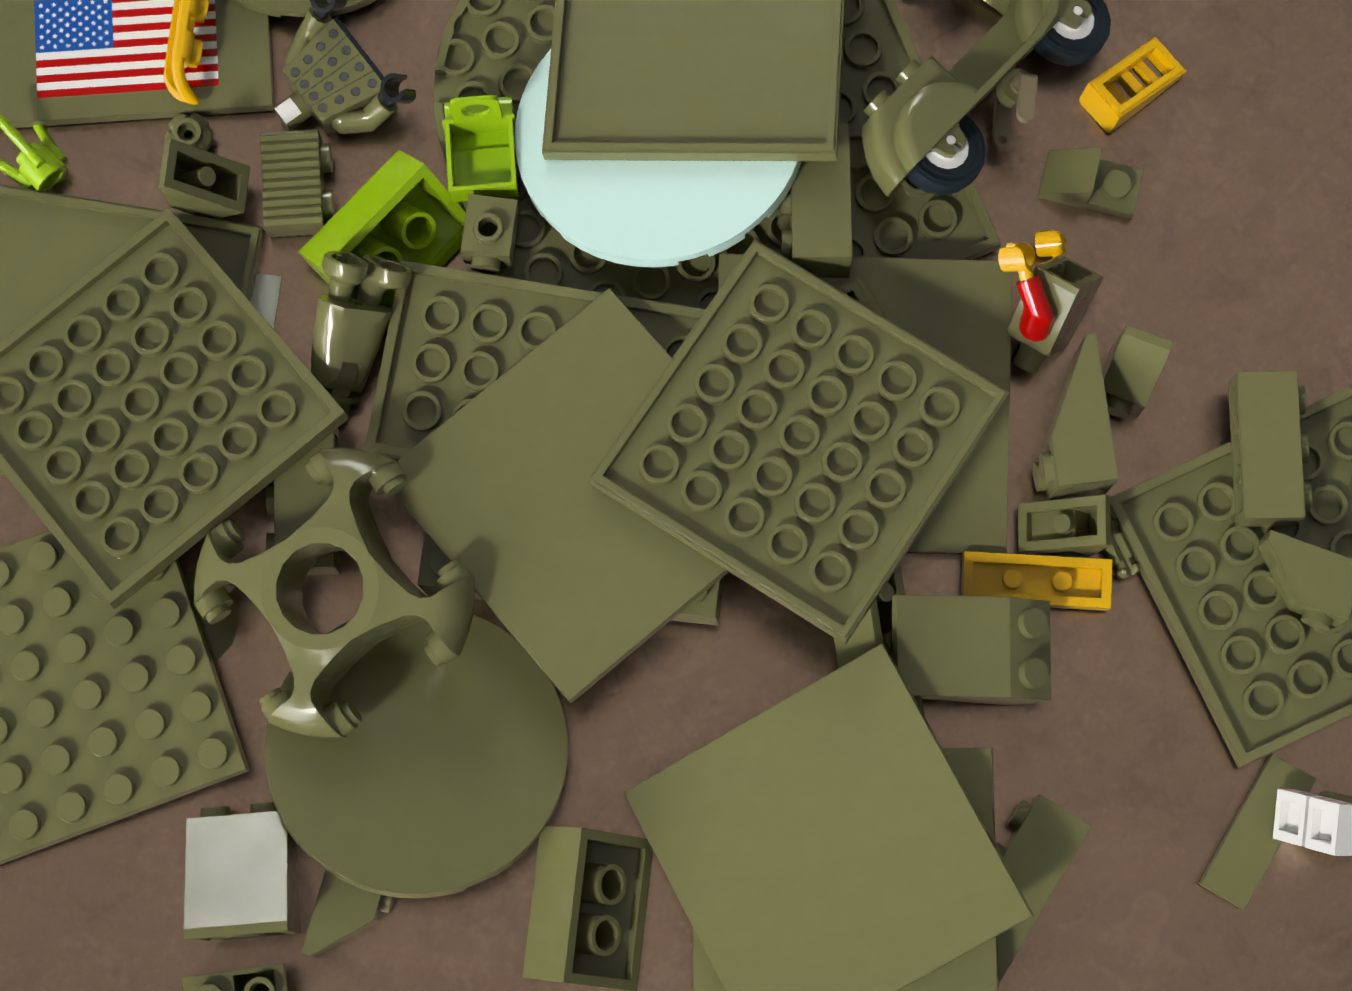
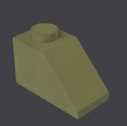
[158,139,250,219]
[1102,324,1174,418]
[1258,530,1352,630]
[301,869,395,957]

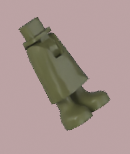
[311,251,413,422]

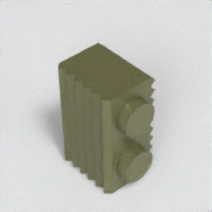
[260,129,335,238]

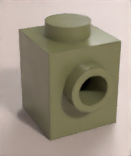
[461,194,520,273]

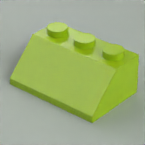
[298,149,466,322]

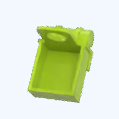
[442,95,519,203]

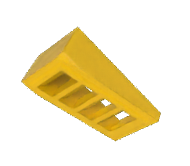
[1079,37,1187,133]

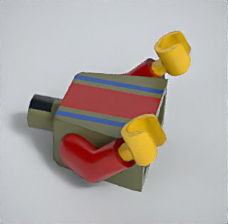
[998,230,1104,373]

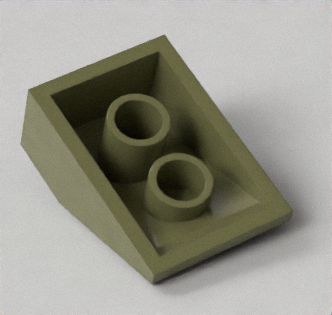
[1033,333,1119,501]
[892,595,1051,706]

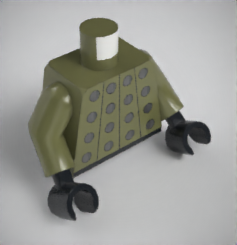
[273,0,416,134]

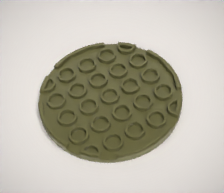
[265,614,568,899]

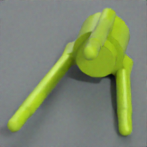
[0,113,68,192]

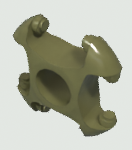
[194,447,475,738]

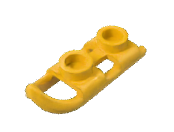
[164,0,209,105]

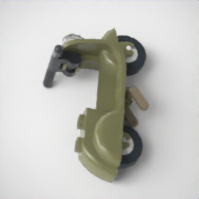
[862,0,1111,197]

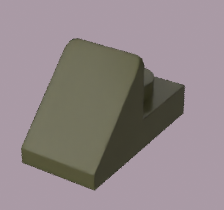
[1038,147,1144,220]
[1018,494,1111,556]

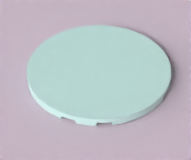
[515,49,801,267]

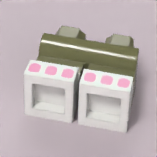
[1273,789,1352,856]

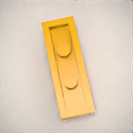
[961,551,1112,611]

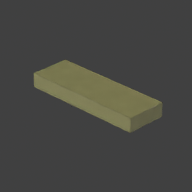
[1198,754,1316,910]

